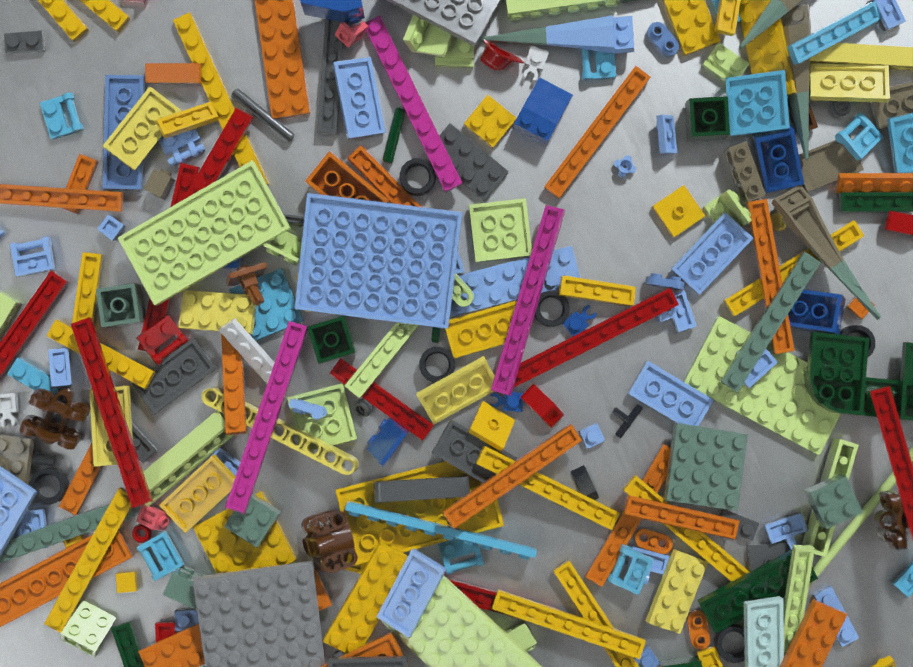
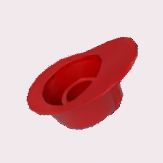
[480,39,524,70]

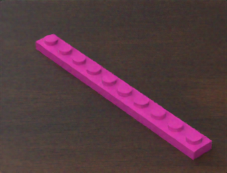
[365,15,463,193]
[491,205,565,396]
[225,321,308,513]

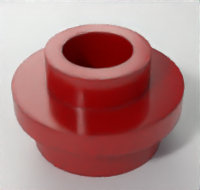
[132,524,152,543]

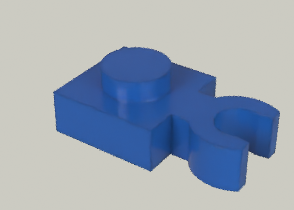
[562,305,597,337]
[490,392,524,412]

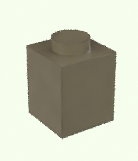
[143,168,175,200]

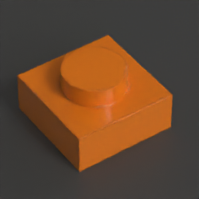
[846,297,875,319]

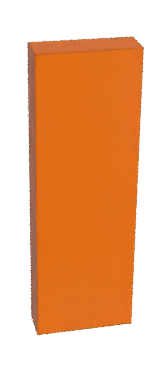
[145,63,202,84]
[63,154,99,214]

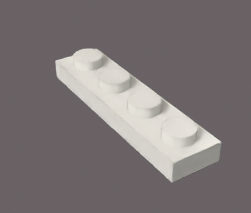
[219,318,275,384]

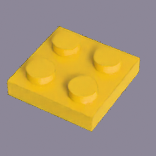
[464,94,517,148]

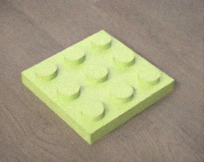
[469,198,532,262]
[287,383,357,451]

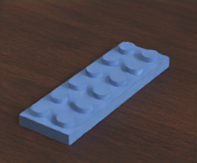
[103,75,145,190]

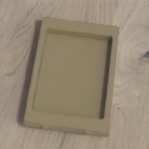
[799,135,864,192]

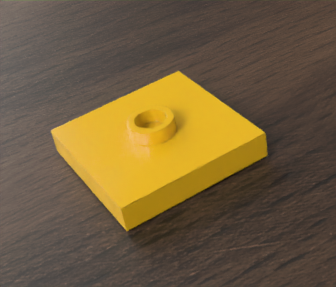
[652,185,705,238]
[468,401,515,452]

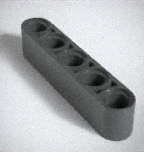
[374,476,470,502]

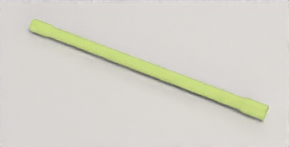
[783,446,913,604]

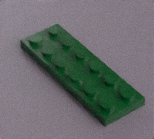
[697,549,818,634]

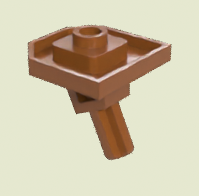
[225,262,267,306]

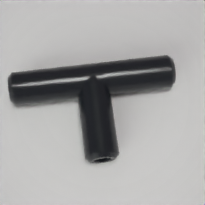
[612,404,643,438]

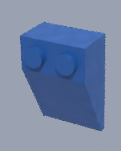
[300,0,365,24]
[513,77,573,145]
[752,124,804,193]
[788,290,846,335]
[367,418,409,466]

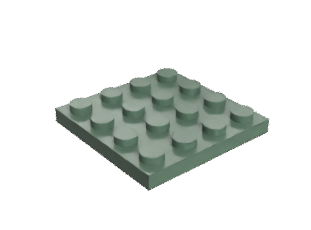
[664,423,748,511]

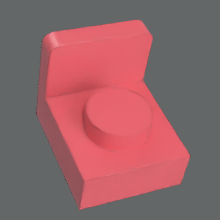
[335,21,368,48]
[136,504,170,530]

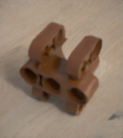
[19,388,90,450]
[874,490,909,551]
[301,511,358,573]

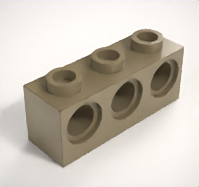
[723,141,766,205]

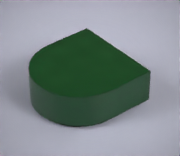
[431,327,441,343]

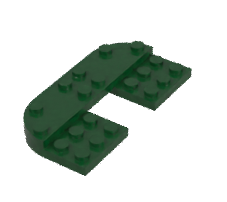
[804,332,913,421]

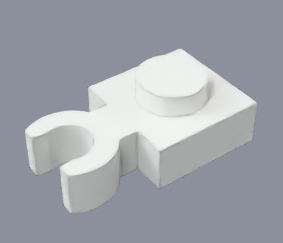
[523,46,549,83]
[0,393,19,427]

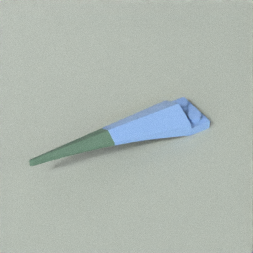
[480,15,634,54]

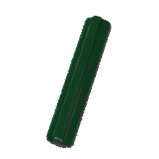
[383,108,406,164]

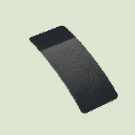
[571,465,599,500]

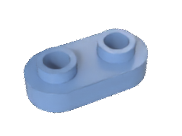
[647,22,679,57]
[645,273,685,290]

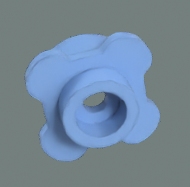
[614,155,636,178]

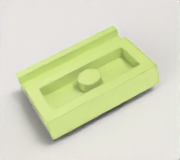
[435,38,474,68]
[702,42,749,83]

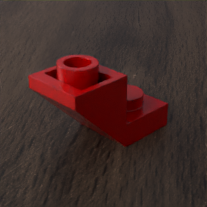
[885,211,913,236]
[520,384,564,428]

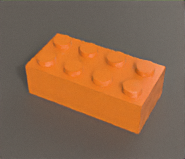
[305,151,391,203]

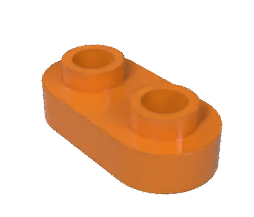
[634,528,673,554]
[686,609,710,649]

